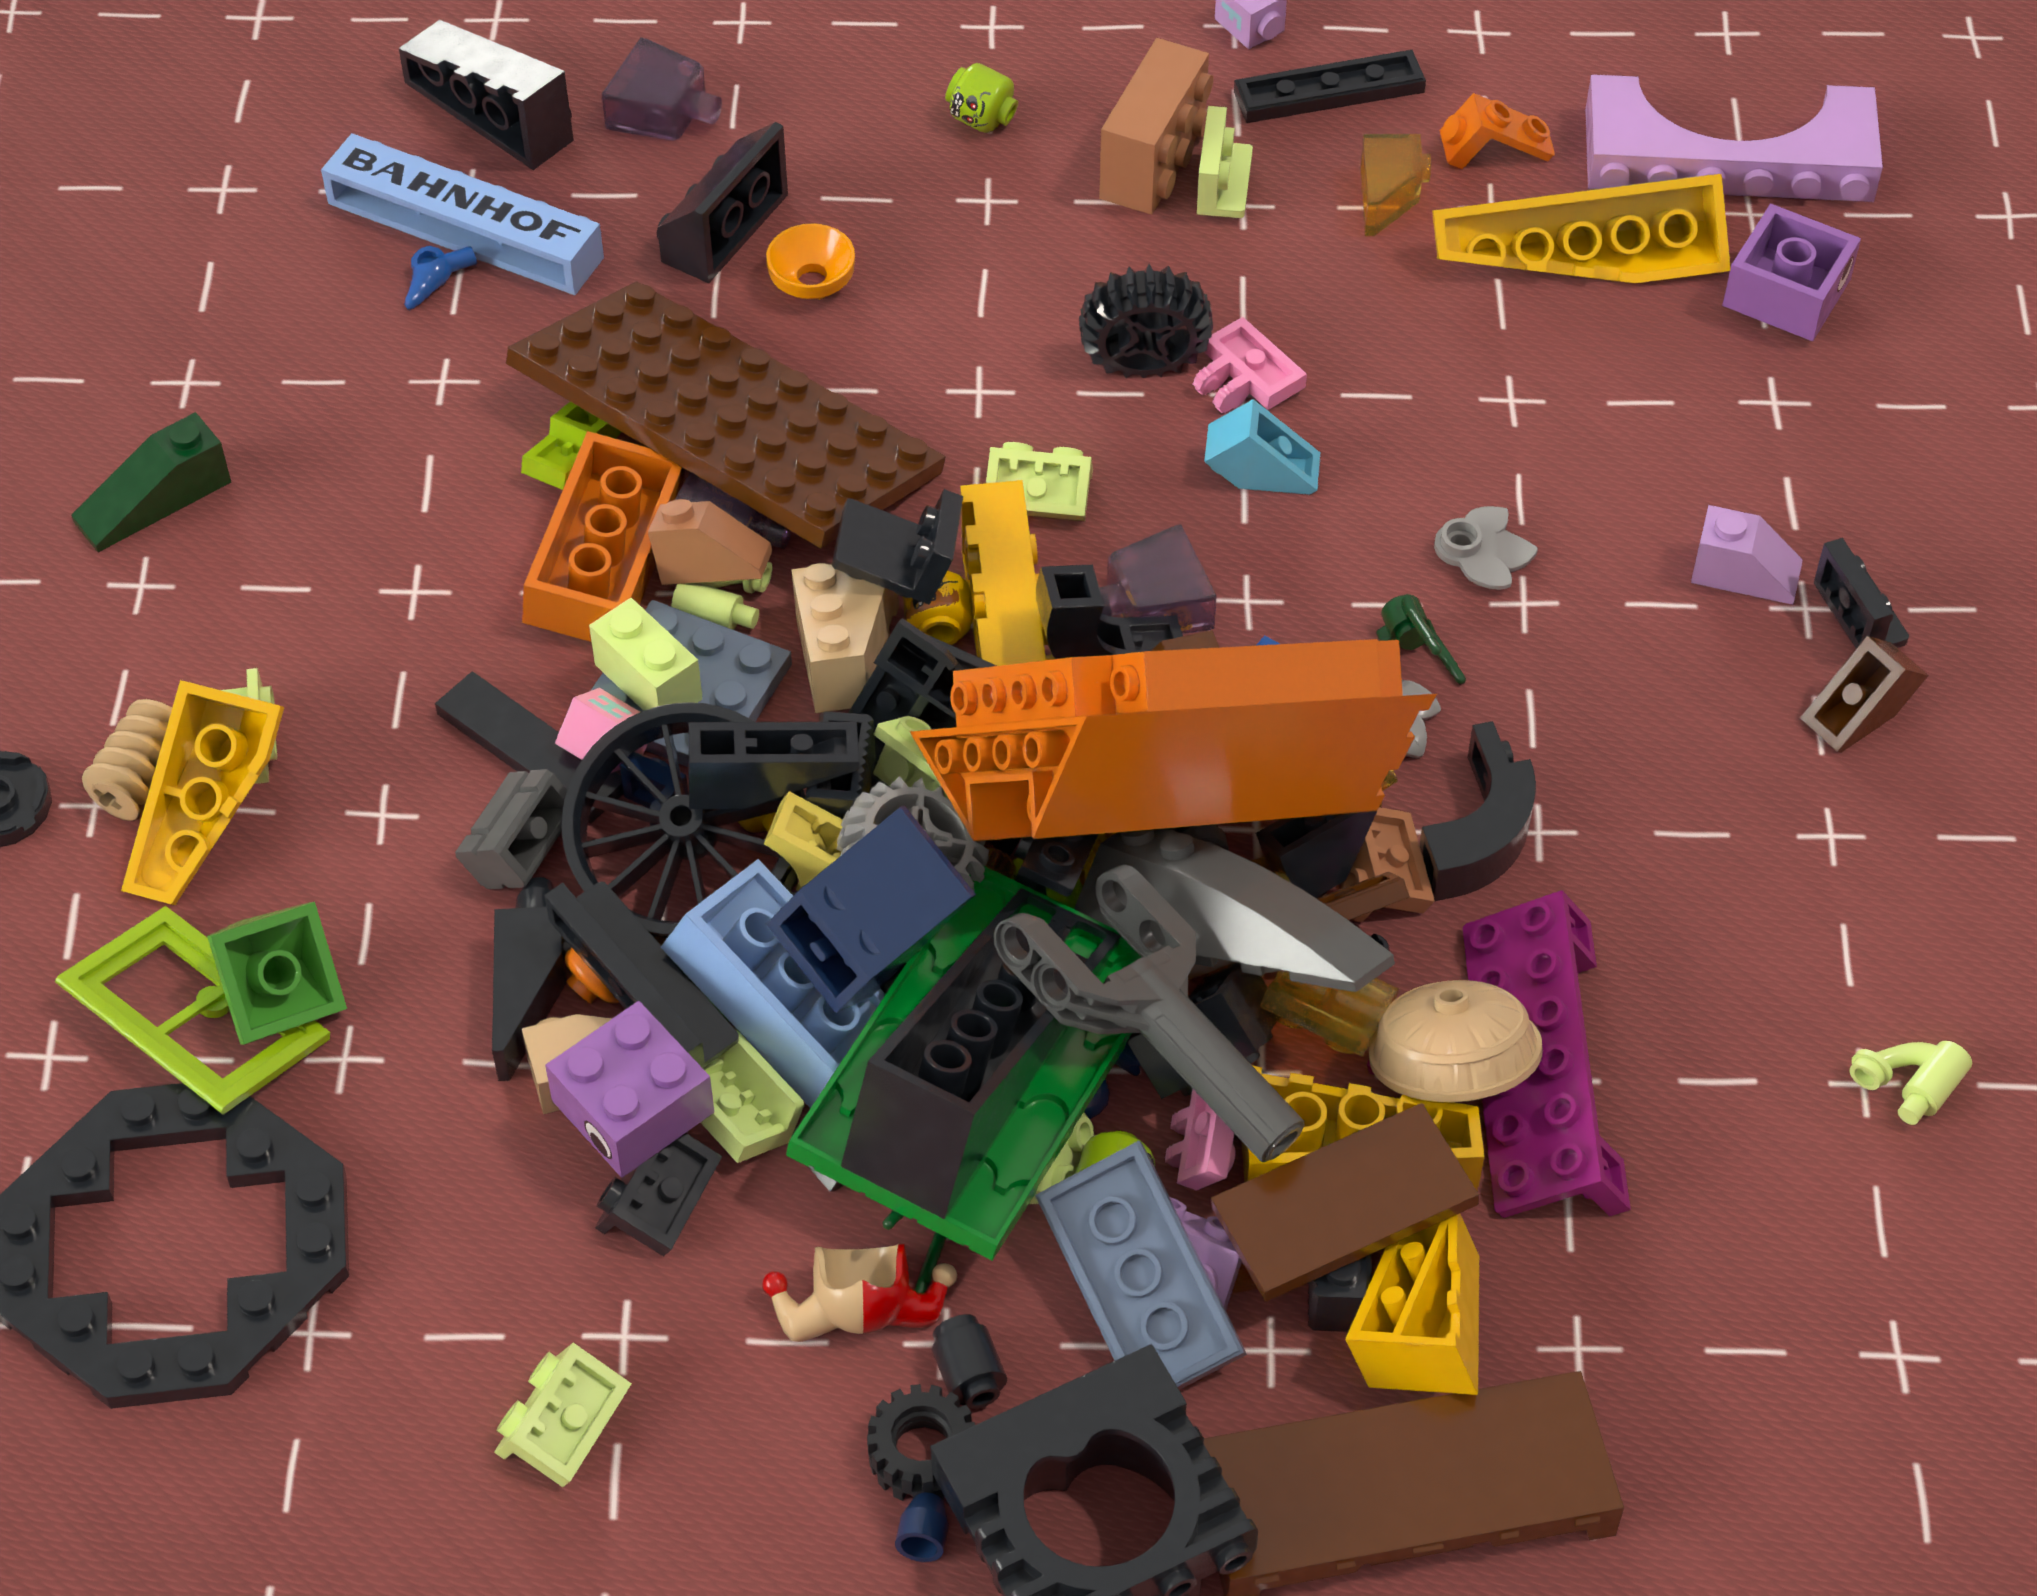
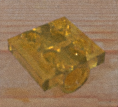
[1259,970,1400,1057]

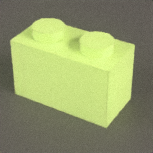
[589,598,703,711]

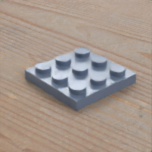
[591,600,792,767]

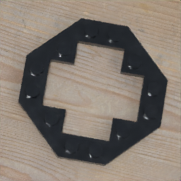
[0,1083,349,1409]

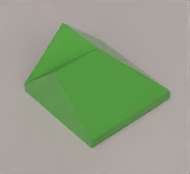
[207,902,347,1045]

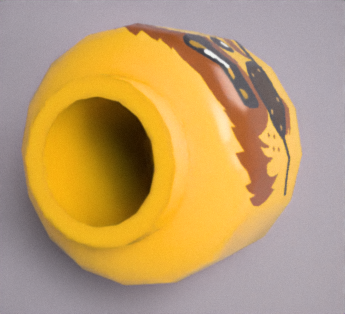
[903,571,973,645]

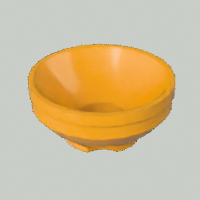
[766,223,855,300]

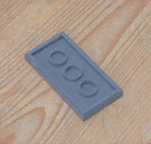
[1035,1141,1247,1390]

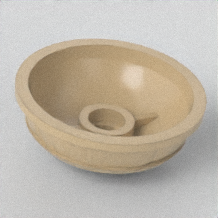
[1369,980,1543,1102]

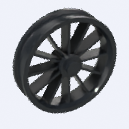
[562,702,805,946]

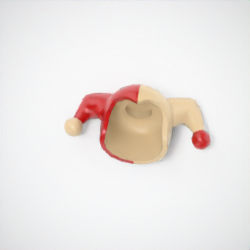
[762,1244,957,1342]

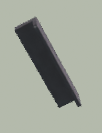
[544,881,739,1068]

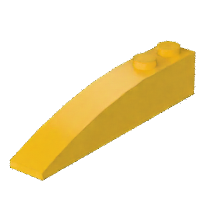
[1432,174,1731,283]

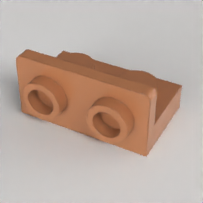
[1341,807,1435,923]

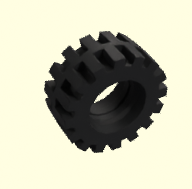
[867,1384,975,1501]

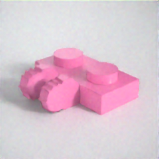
[1192,317,1307,413]
[1165,1089,1235,1190]

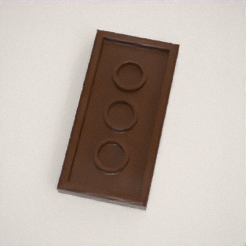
[1211,1103,1479,1302]

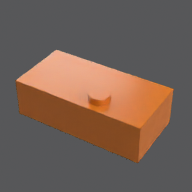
[522,431,685,642]

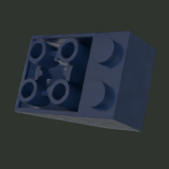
[766,805,976,1013]

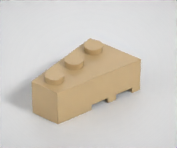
[791,563,899,713]

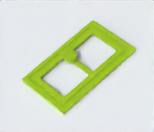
[55,906,330,1114]

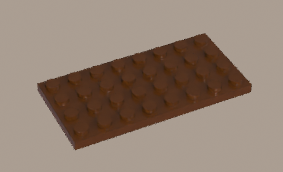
[506,281,946,548]

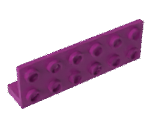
[1463,890,1631,1218]

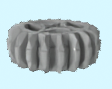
[837,776,989,891]

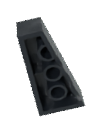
[399,20,574,170]

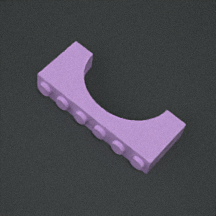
[1585,75,1883,202]

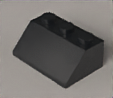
[657,122,788,283]

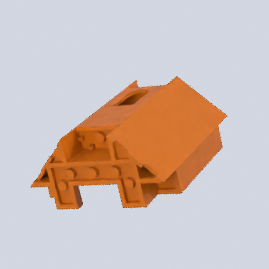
[909,639,1437,841]

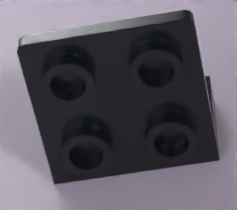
[832,489,963,605]

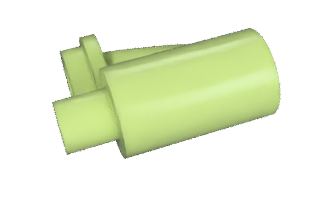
[671,562,772,630]
[1849,1041,1972,1125]

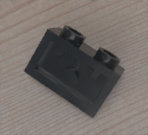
[1813,538,1909,649]
[595,1133,722,1257]

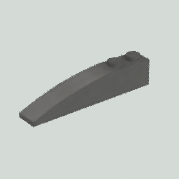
[1074,828,1395,992]

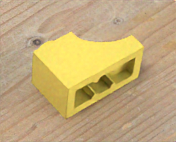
[764,791,843,891]

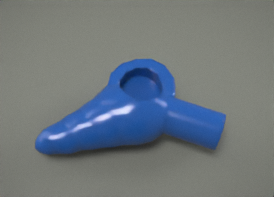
[404,246,477,310]

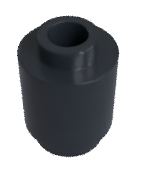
[932,1314,1007,1409]

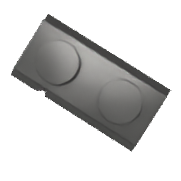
[455,769,567,889]

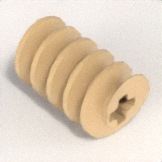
[82,699,172,821]

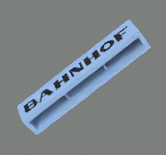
[321,133,604,295]

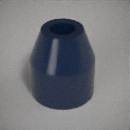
[895,1492,949,1562]

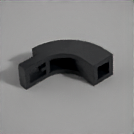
[1036,564,1183,659]
[1419,721,1536,901]

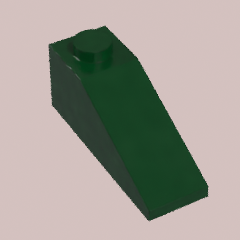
[71,412,232,552]

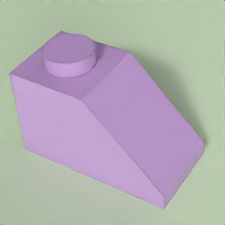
[1691,505,1803,605]

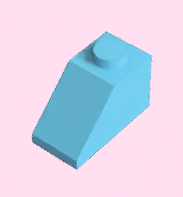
[1204,399,1320,495]

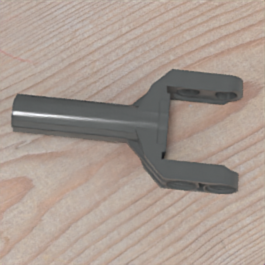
[994,865,1305,1162]

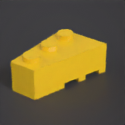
[1345,1213,1479,1395]

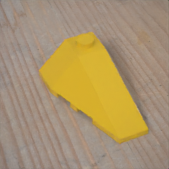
[121,680,284,905]

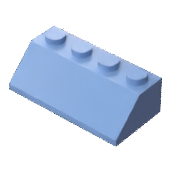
[661,859,886,1108]

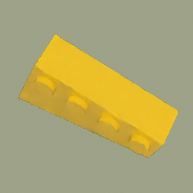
[960,480,1055,666]
[1241,1065,1484,1192]

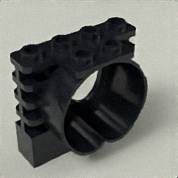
[930,1344,1258,1596]

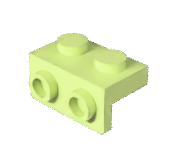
[700,1030,804,1163]

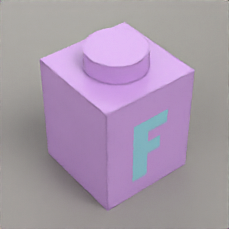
[1215,0,1287,49]

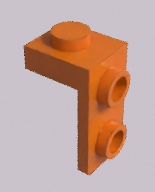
[1439,93,1555,169]

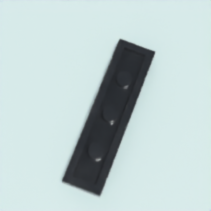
[1234,50,1426,123]
[435,671,624,824]

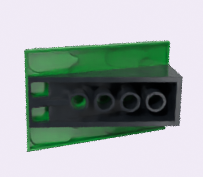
[786,865,1142,1261]

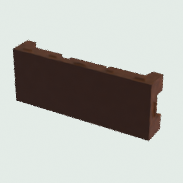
[1204,1371,1624,1596]

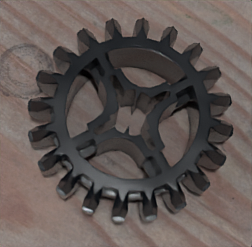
[1079,264,1213,379]

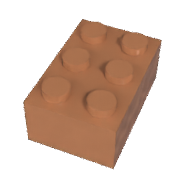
[1099,38,1214,215]

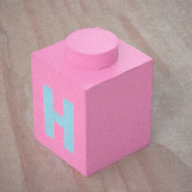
[555,688,647,773]

